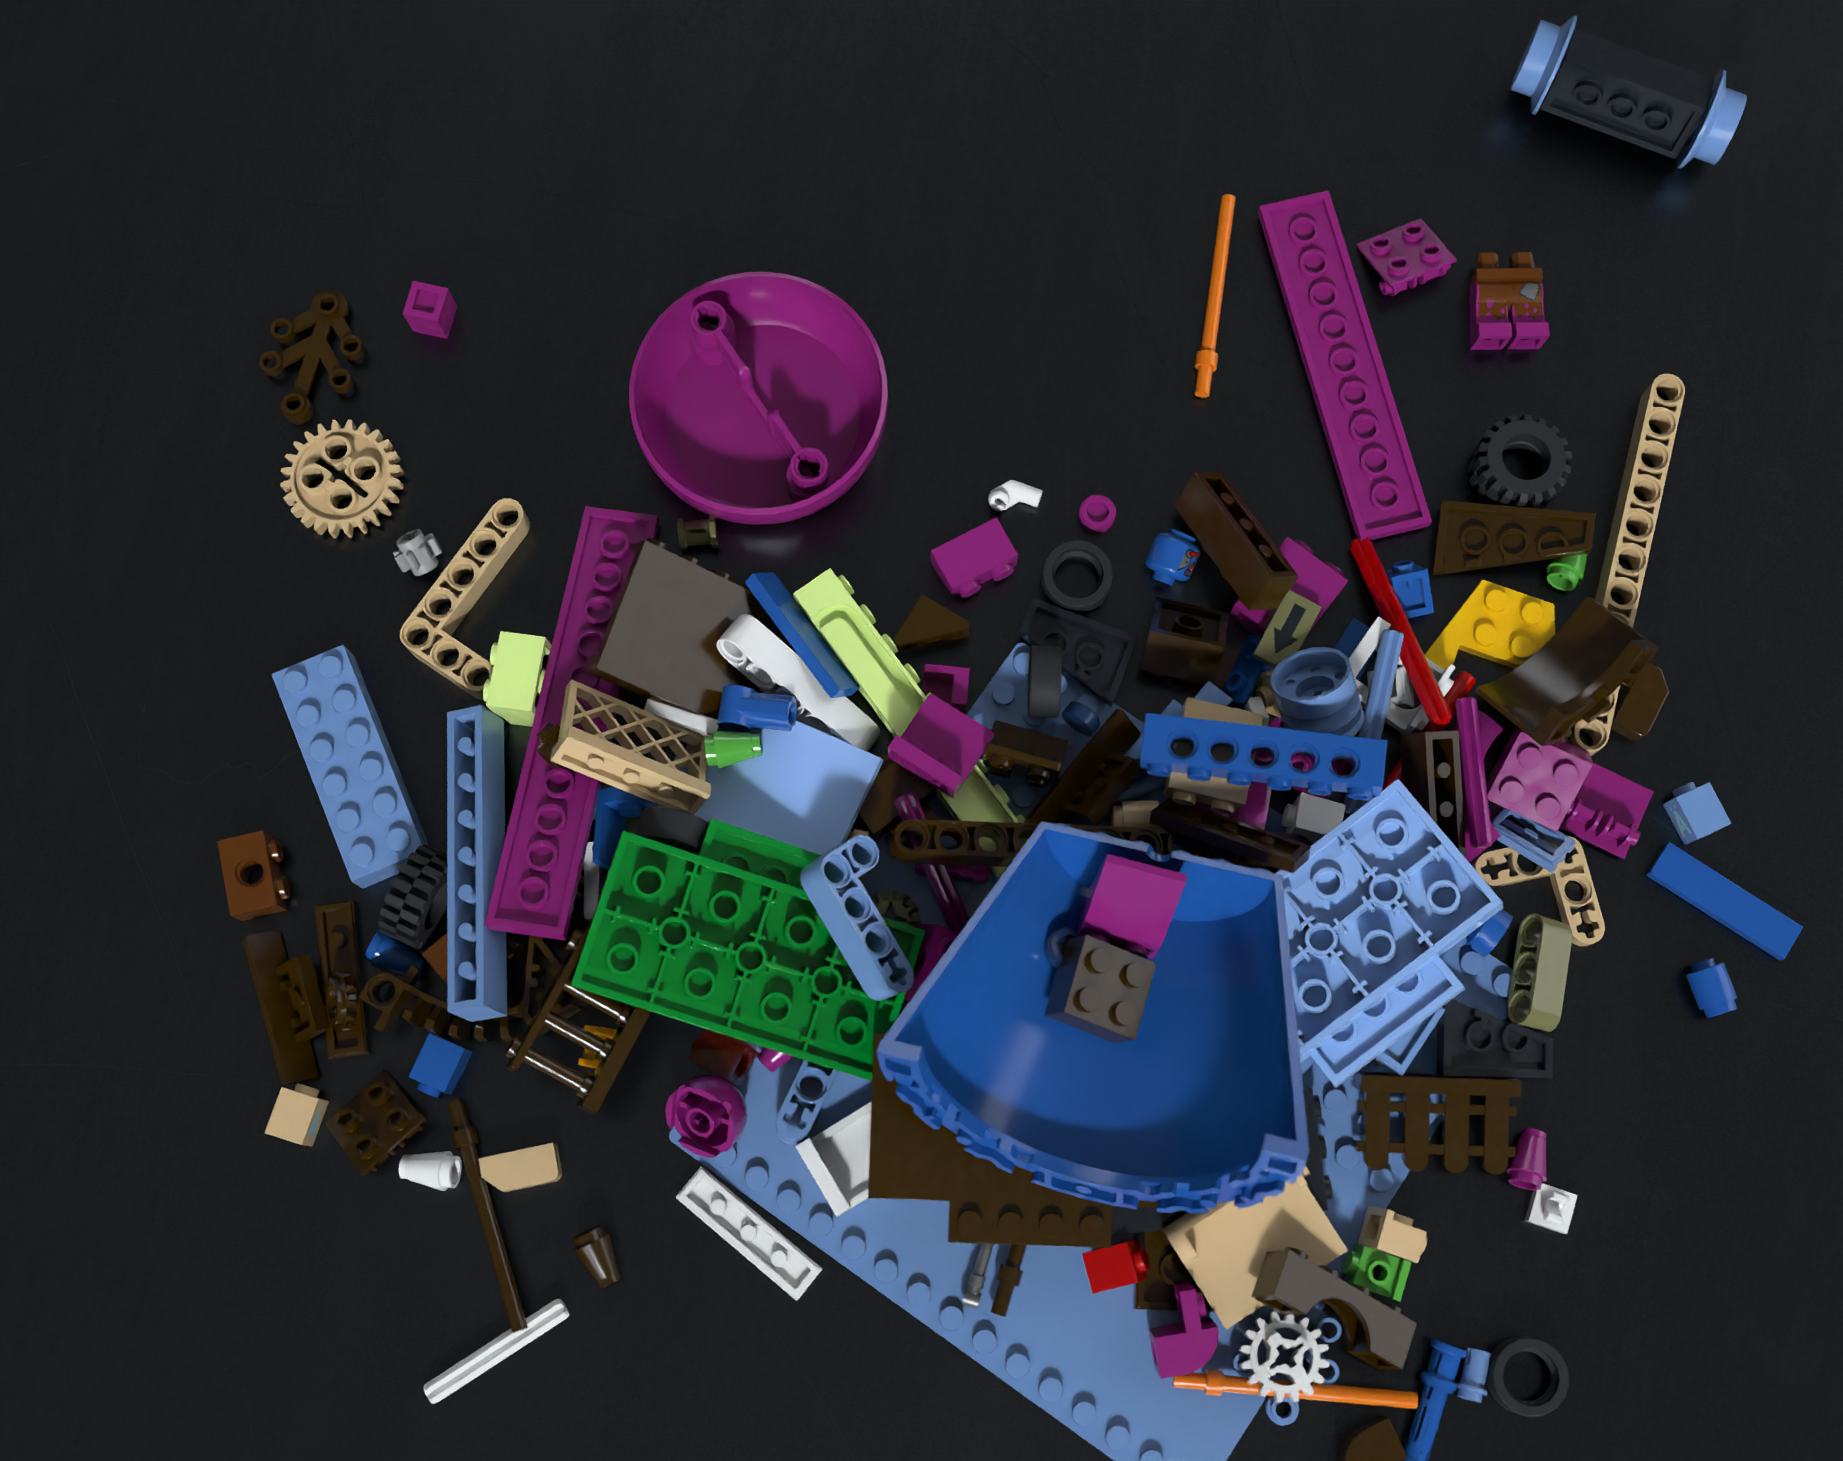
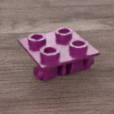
[1357,218,1457,296]
[1559,763,1654,859]

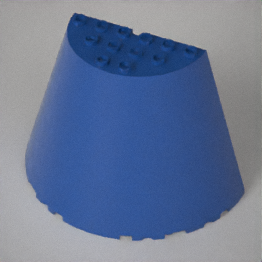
[877,821,1309,1213]

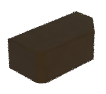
[1611,663,1669,741]

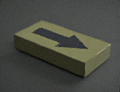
[1252,590,1322,668]

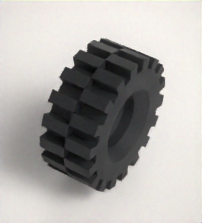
[379,844,447,949]

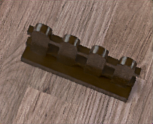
[1354,1071,1521,1175]

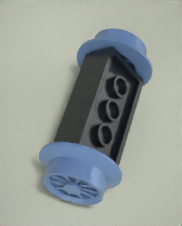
[1510,15,1747,169]

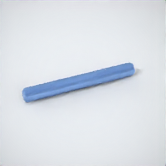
[1344,629,1404,815]

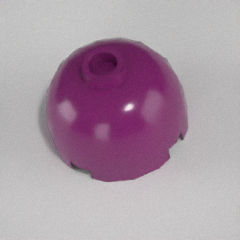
[665,1074,747,1158]

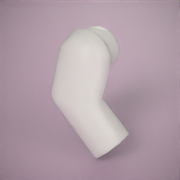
[988,480,1043,511]

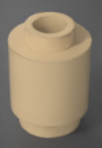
[1111,800,1162,828]

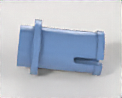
[1456,1347,1492,1403]

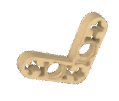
[1472,836,1605,946]

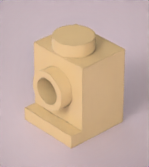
[1358,1206,1427,1263]

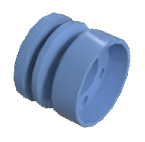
[1270,647,1365,736]

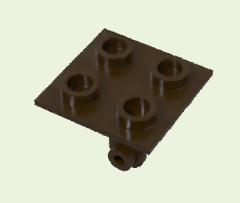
[325,1070,428,1176]

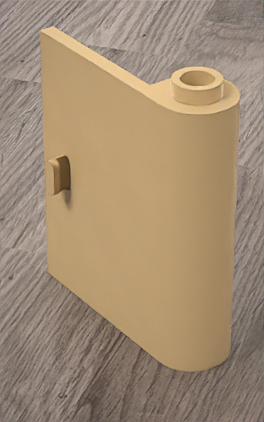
[1162,1166,1348,1330]

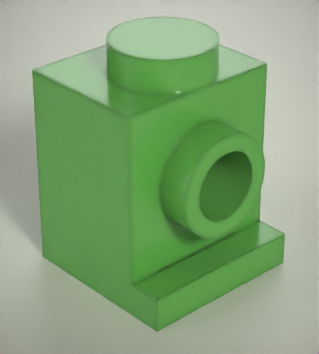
[1342,1244,1412,1301]

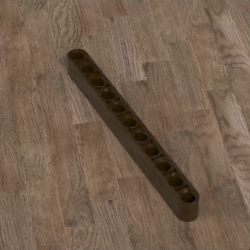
[889,819,1313,874]

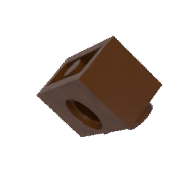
[217,830,290,921]

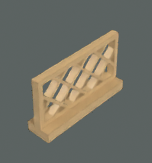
[550,679,711,815]

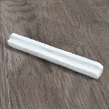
[423,1299,569,1404]

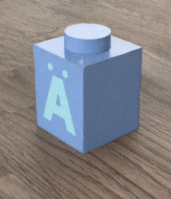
[1663,782,1732,845]

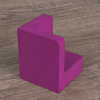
[403,281,457,339]
[922,664,970,714]

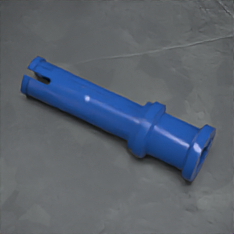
[1403,1338,1468,1461]

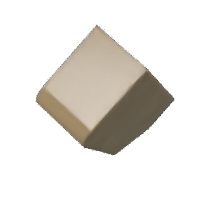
[478,1143,562,1192]

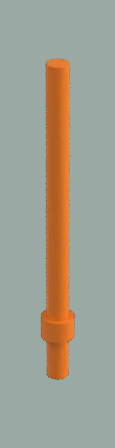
[1195,194,1236,398]
[1172,1369,1418,1409]

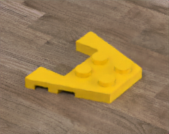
[1424,580,1555,670]

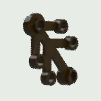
[259,290,365,425]

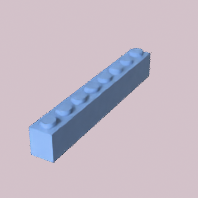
[447,705,507,1022]

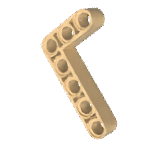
[400,498,530,700]

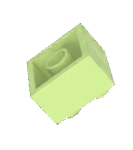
[483,631,552,727]

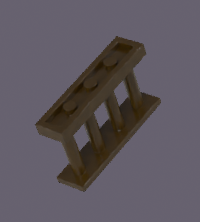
[504,923,651,1114]

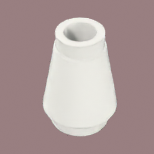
[399,1151,462,1191]

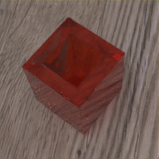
[688,1028,759,1088]

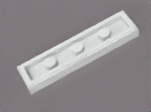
[675,1166,823,1301]

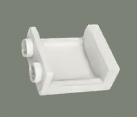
[795,1102,871,1217]

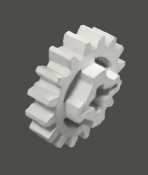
[1239,1311,1330,1403]

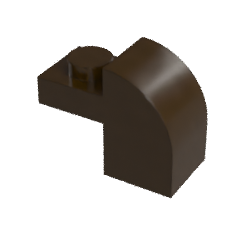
[1337,1415,1407,1461]

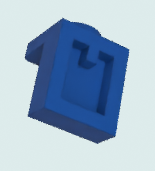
[1385,560,1434,619]

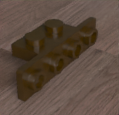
[1024,709,1142,826]
[242,931,330,1085]

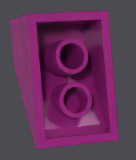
[1077,854,1187,960]

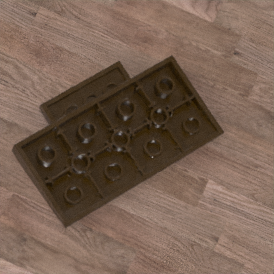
[868,1033,1158,1248]

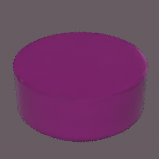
[1078,494,1116,534]

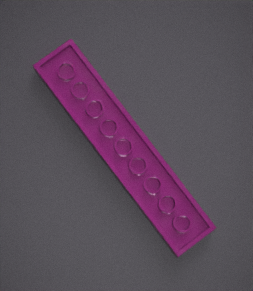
[1258,190,1432,541]

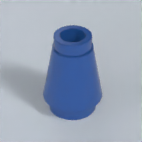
[364,930,426,976]

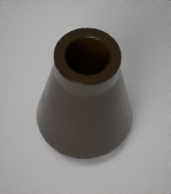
[572,1224,622,1288]

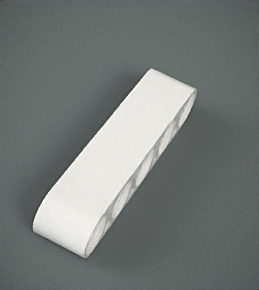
[716,614,880,752]

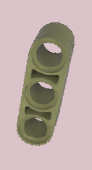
[1507,913,1572,1033]

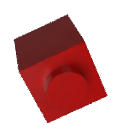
[1082,1238,1150,1294]

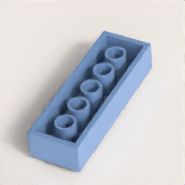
[272,645,429,888]

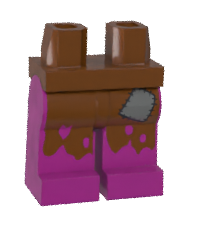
[1468,252,1550,350]

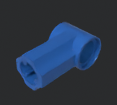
[717,685,797,732]

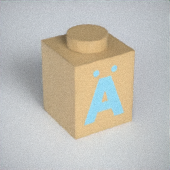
[265,1083,329,1147]

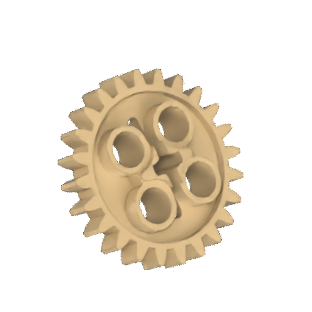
[280,419,404,538]

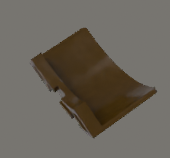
[1476,597,1660,747]

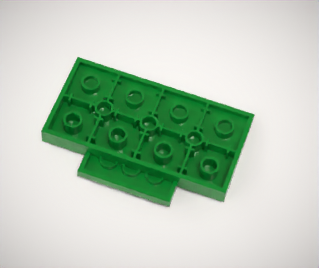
[570,818,926,1081]

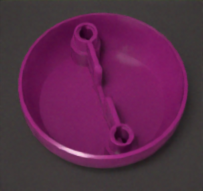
[629,272,889,525]

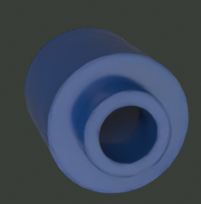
[1686,958,1738,1018]

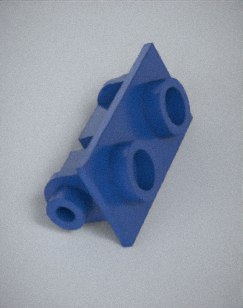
[1222,634,1274,710]

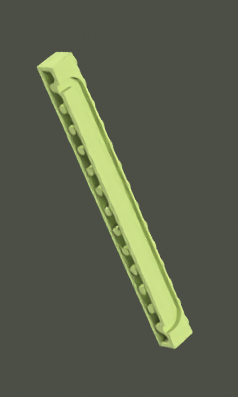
[793,568,1028,879]

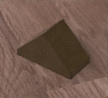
[894,594,970,654]

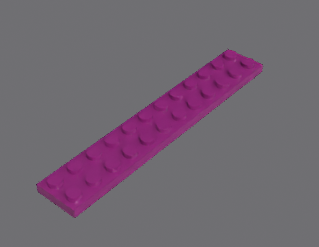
[485,506,660,941]

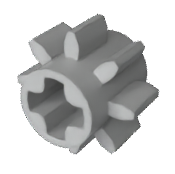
[393,529,442,576]

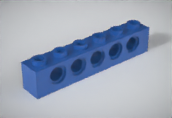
[1140,713,1387,800]

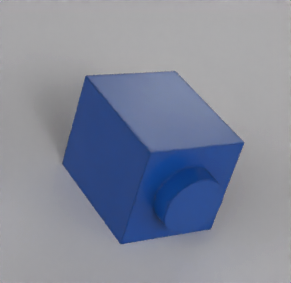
[409,1033,472,1098]

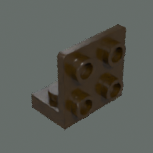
[983,720,1068,789]

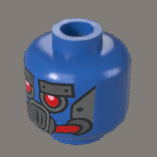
[1145,528,1200,586]

